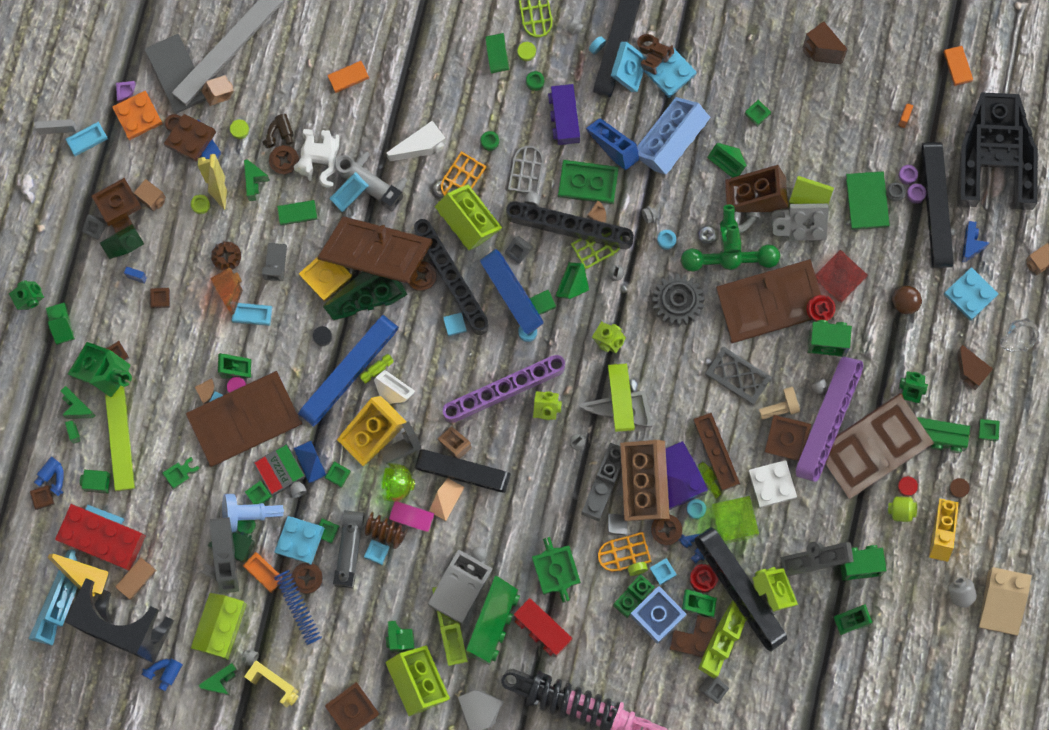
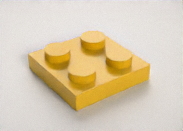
[299,258,352,302]

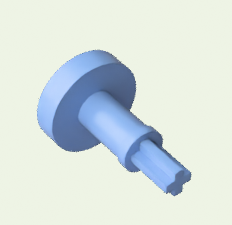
[222,494,284,533]

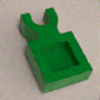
[162,457,199,490]

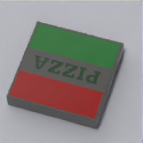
[253,443,306,496]

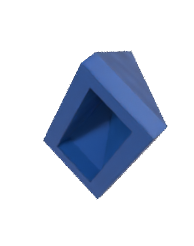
[294,441,326,483]

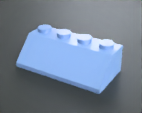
[637,97,711,175]

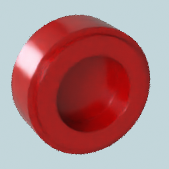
[898,476,918,497]

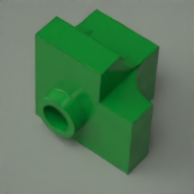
[386,620,415,653]

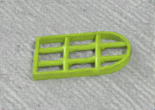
[519,0,553,38]
[571,232,623,270]

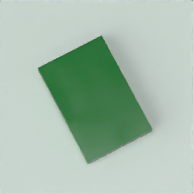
[558,160,619,204]
[846,171,890,230]

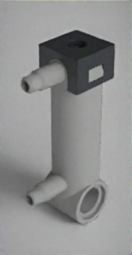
[336,152,407,212]

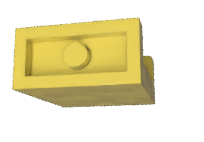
[244,661,299,707]

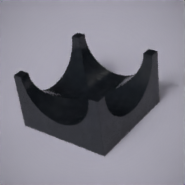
[65,578,174,663]

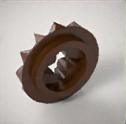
[269,145,299,175]
[211,241,242,271]
[409,261,437,291]
[651,514,682,545]
[291,563,323,594]

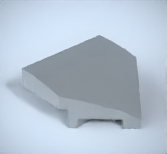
[458,690,504,730]

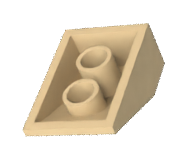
[979,567,1032,636]

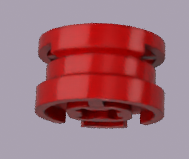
[806,295,835,322]
[690,564,718,593]

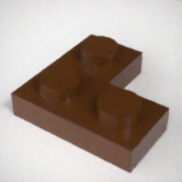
[670,615,717,658]

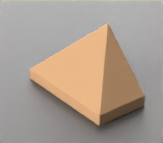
[429,478,465,521]

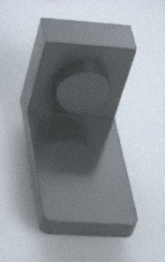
[262,243,287,281]
[380,421,422,465]

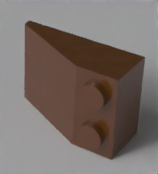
[725,165,788,212]

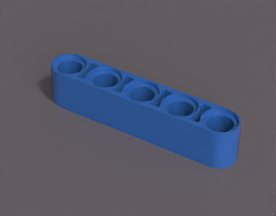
[480,249,544,335]

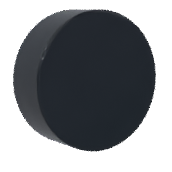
[313,326,332,346]

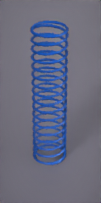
[274,570,322,645]

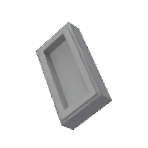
[35,119,77,134]

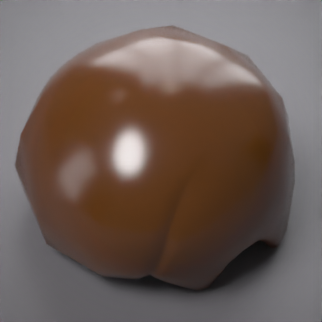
[892,286,922,314]

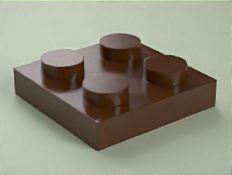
[164,114,216,162]
[92,178,142,226]
[764,415,811,461]
[325,682,380,730]

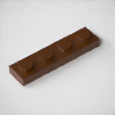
[693,413,740,491]

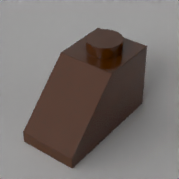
[957,345,993,390]

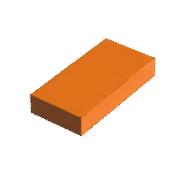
[944,46,973,86]
[327,61,369,93]
[243,552,282,593]

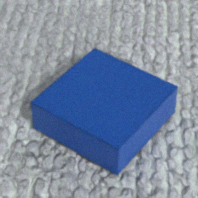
[124,267,147,284]

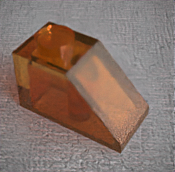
[210,268,243,315]

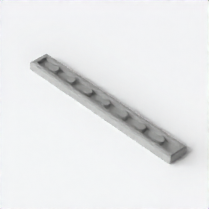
[172,0,284,106]

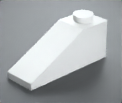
[387,121,446,161]

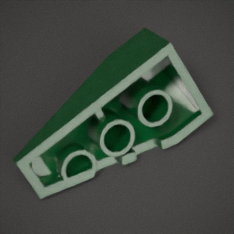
[323,272,408,321]

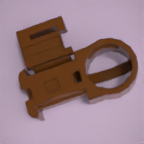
[637,34,674,75]

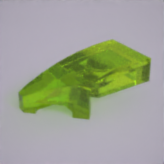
[698,461,722,499]

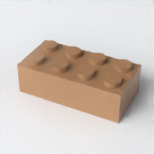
[620,440,670,521]

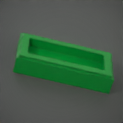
[277,200,318,226]

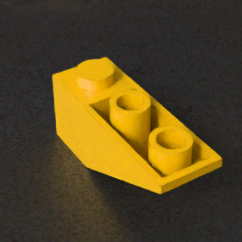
[929,498,959,562]

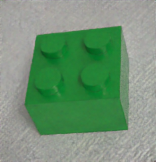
[807,320,852,357]
[840,545,887,581]

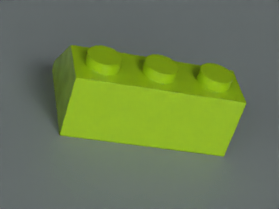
[434,184,502,250]
[191,593,247,660]
[385,645,450,716]

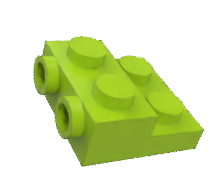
[752,567,798,612]

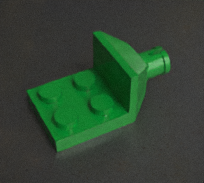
[68,342,132,397]

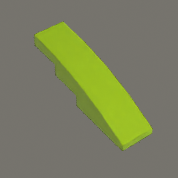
[608,363,635,432]
[432,587,468,666]
[698,600,746,678]

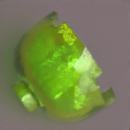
[382,463,415,502]

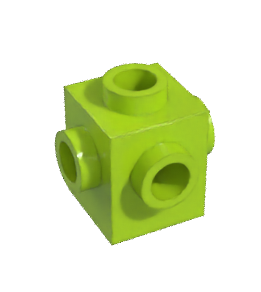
[592,321,626,353]
[533,391,562,420]

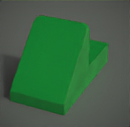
[244,160,270,201]
[46,303,75,345]
[60,386,96,419]
[682,589,717,617]
[199,663,238,696]

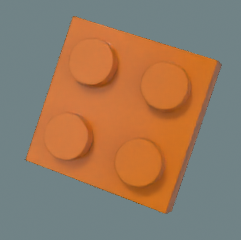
[112,90,163,140]

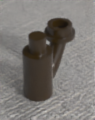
[262,114,294,148]

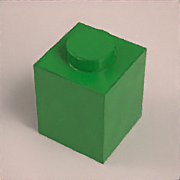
[80,469,111,494]

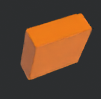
[898,103,913,128]

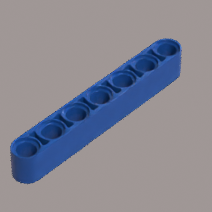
[298,315,399,427]

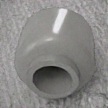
[949,577,977,608]

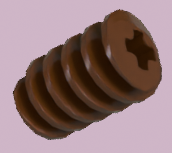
[364,512,408,549]

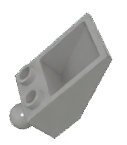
[428,547,493,624]

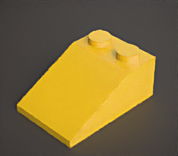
[337,396,407,466]

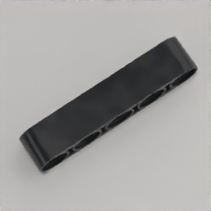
[415,449,511,493]

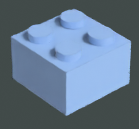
[630,586,687,644]

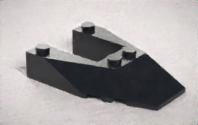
[957,92,1038,210]

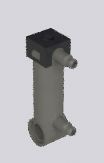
[333,510,364,589]

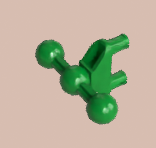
[680,204,781,272]

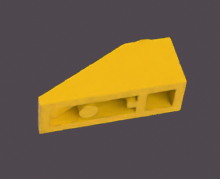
[48,554,109,597]

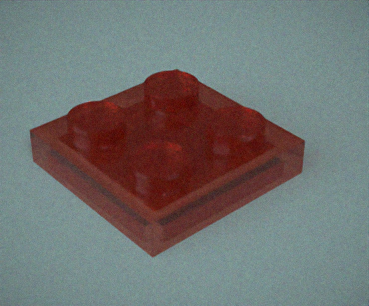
[815,250,868,303]

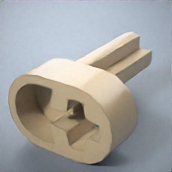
[759,386,800,420]

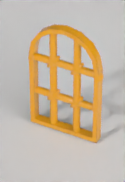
[441,151,487,196]
[598,532,652,572]

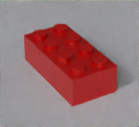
[55,504,146,571]

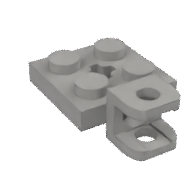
[771,203,829,241]

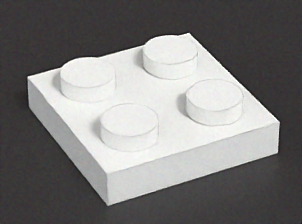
[748,460,797,508]

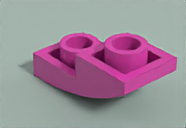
[389,501,434,532]

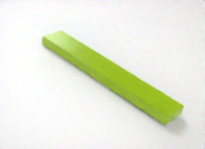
[105,386,135,492]

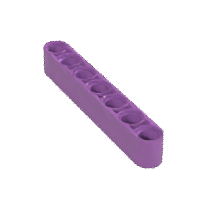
[443,355,565,423]
[796,356,863,482]

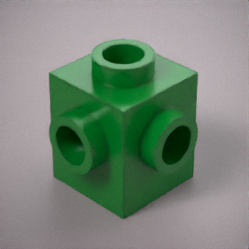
[9,280,44,310]
[899,371,928,403]

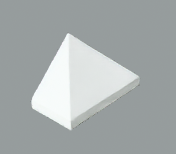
[374,370,415,404]

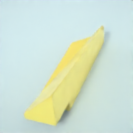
[198,154,227,210]

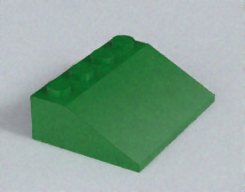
[466,576,520,665]

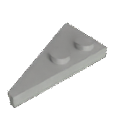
[579,390,653,428]

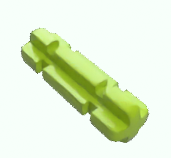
[360,354,394,384]

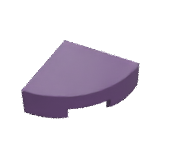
[116,81,136,103]

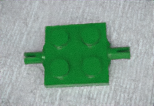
[532,537,581,603]

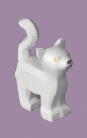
[294,129,340,188]

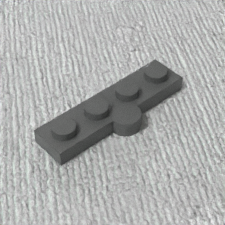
[780,542,854,577]

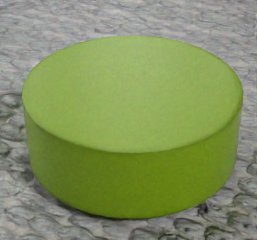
[517,42,536,61]
[230,119,249,139]
[191,194,210,214]
[627,562,648,576]

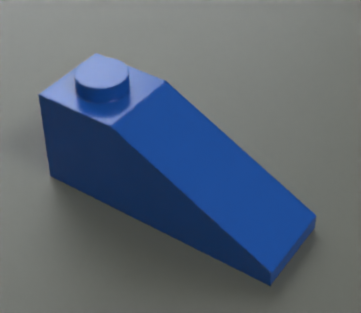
[586,118,640,170]

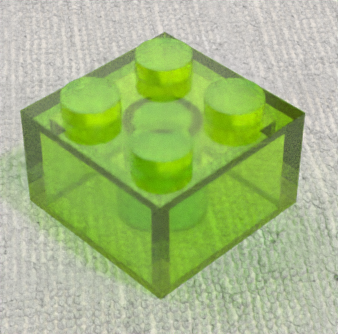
[710,496,759,544]

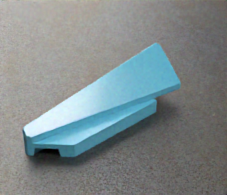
[29,549,78,645]

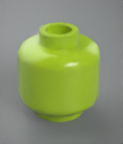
[888,496,917,522]

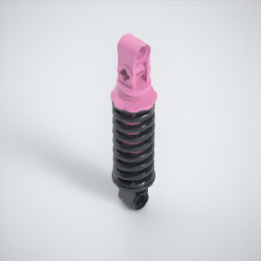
[501,669,668,730]

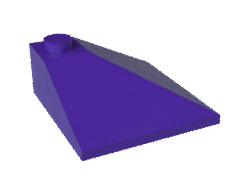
[666,441,708,510]

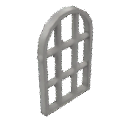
[508,146,544,194]

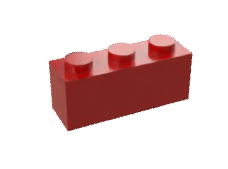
[514,598,573,657]

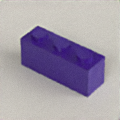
[548,84,580,145]

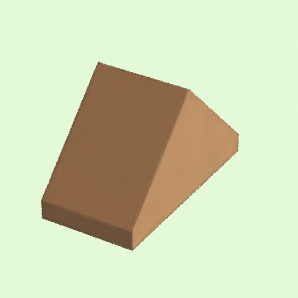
[438,426,472,459]

